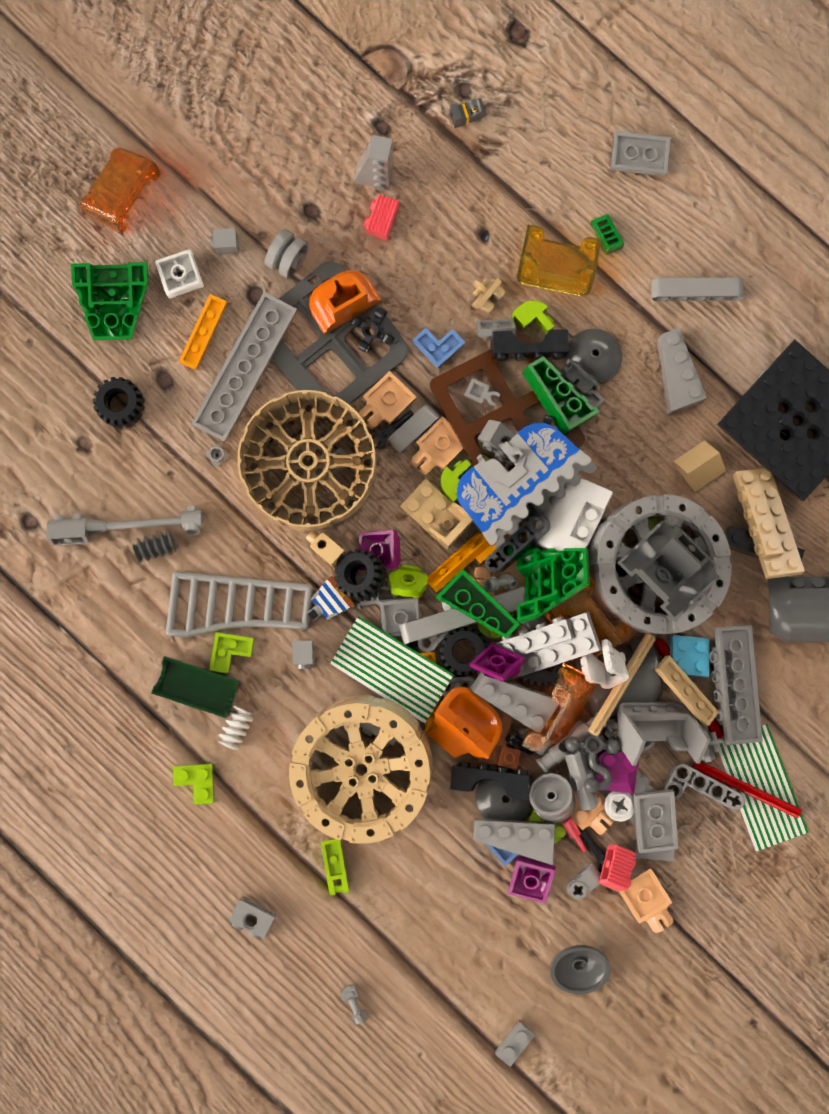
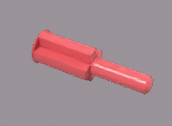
[562,816,587,852]

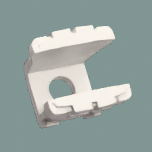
[580,639,629,689]

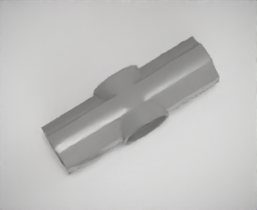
[564,749,598,811]

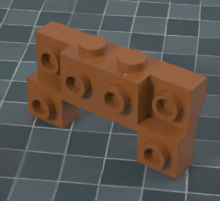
[478,703,521,769]

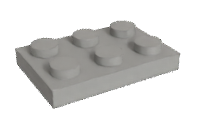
[610,131,671,176]
[633,789,678,854]

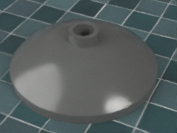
[565,329,622,384]
[476,769,532,821]
[550,945,610,994]

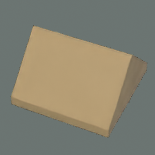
[673,440,726,493]

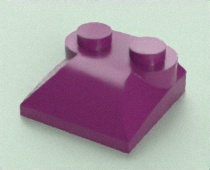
[359,530,401,571]
[470,643,525,682]
[595,750,639,794]
[508,855,556,904]

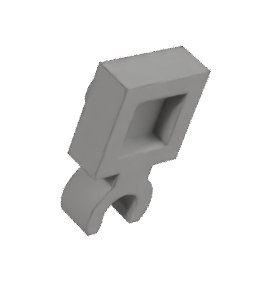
[464,378,500,407]

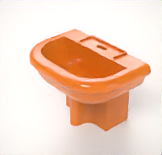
[309,270,382,334]
[426,687,502,759]

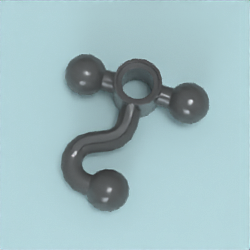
[565,735,620,794]

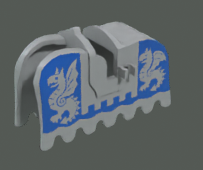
[457,423,597,548]

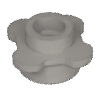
[206,444,229,466]

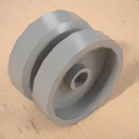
[264,229,309,279]
[529,773,576,823]

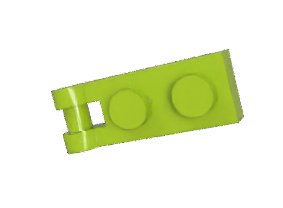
[321,839,350,896]

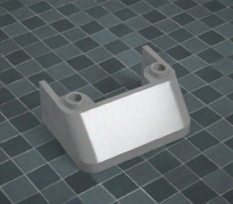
[617,702,711,766]

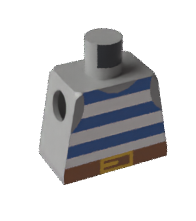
[307,576,355,621]

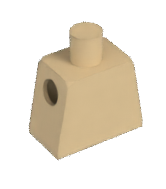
[306,531,348,569]

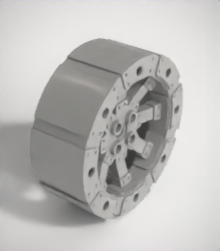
[587,494,732,634]

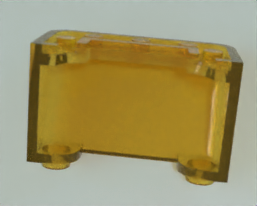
[517,224,601,296]

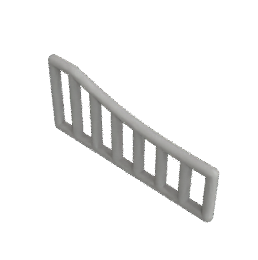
[166,571,313,638]

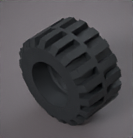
[93,377,145,428]
[334,549,388,601]
[440,627,488,676]

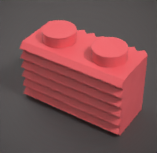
[364,194,400,241]
[599,845,636,891]

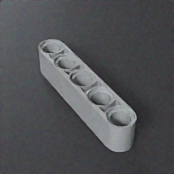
[651,277,744,301]

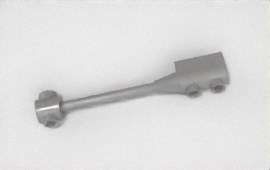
[46,506,204,546]

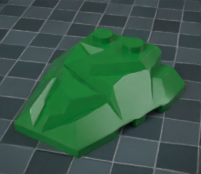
[71,262,149,340]
[517,548,590,623]

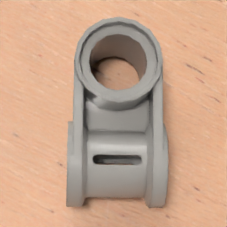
[567,863,601,900]

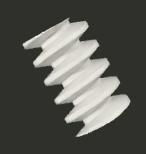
[217,705,254,750]

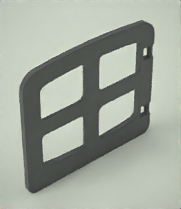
[272,261,407,421]

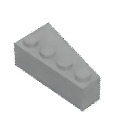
[353,135,394,191]
[657,328,707,416]
[473,818,555,865]

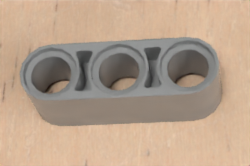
[388,403,441,454]

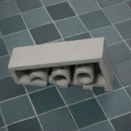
[470,673,561,734]

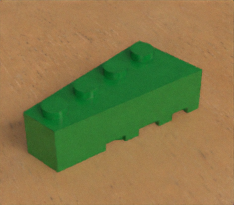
[522,357,600,435]
[435,568,520,638]

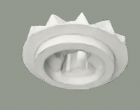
[604,791,635,822]

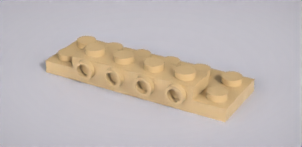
[733,468,805,579]

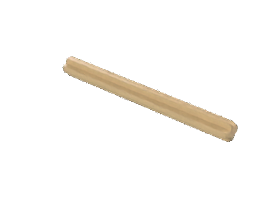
[588,633,656,736]

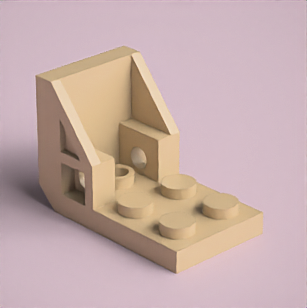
[400,479,474,550]

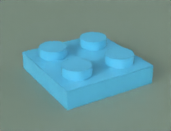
[670,635,709,678]

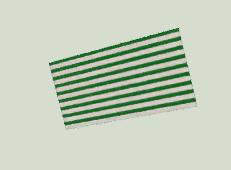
[330,616,454,723]
[718,724,809,851]

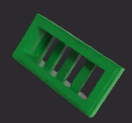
[591,214,624,255]

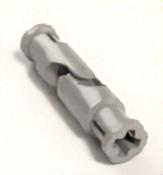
[535,712,608,774]

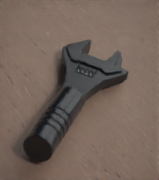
[372,410,414,448]
[580,829,605,873]

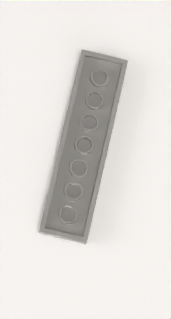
[191,292,298,443]

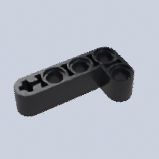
[485,502,551,573]

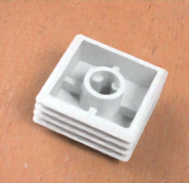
[155,249,204,298]

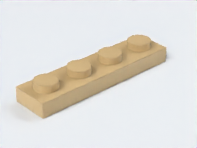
[654,655,719,727]

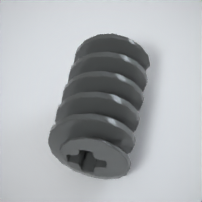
[133,530,176,563]

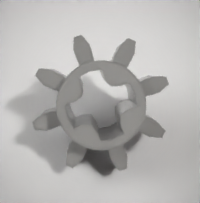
[604,718,618,741]

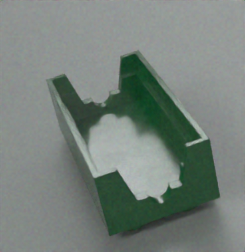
[151,656,241,718]

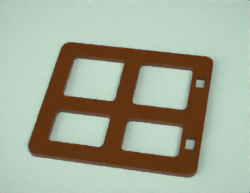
[430,334,585,471]

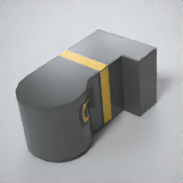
[449,98,487,128]

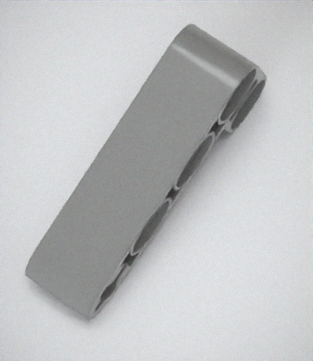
[662,763,745,810]

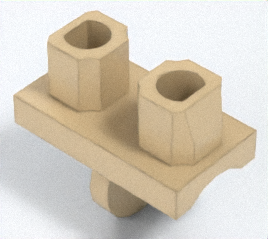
[472,278,506,313]

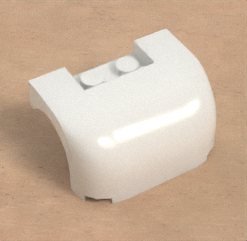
[535,478,613,551]

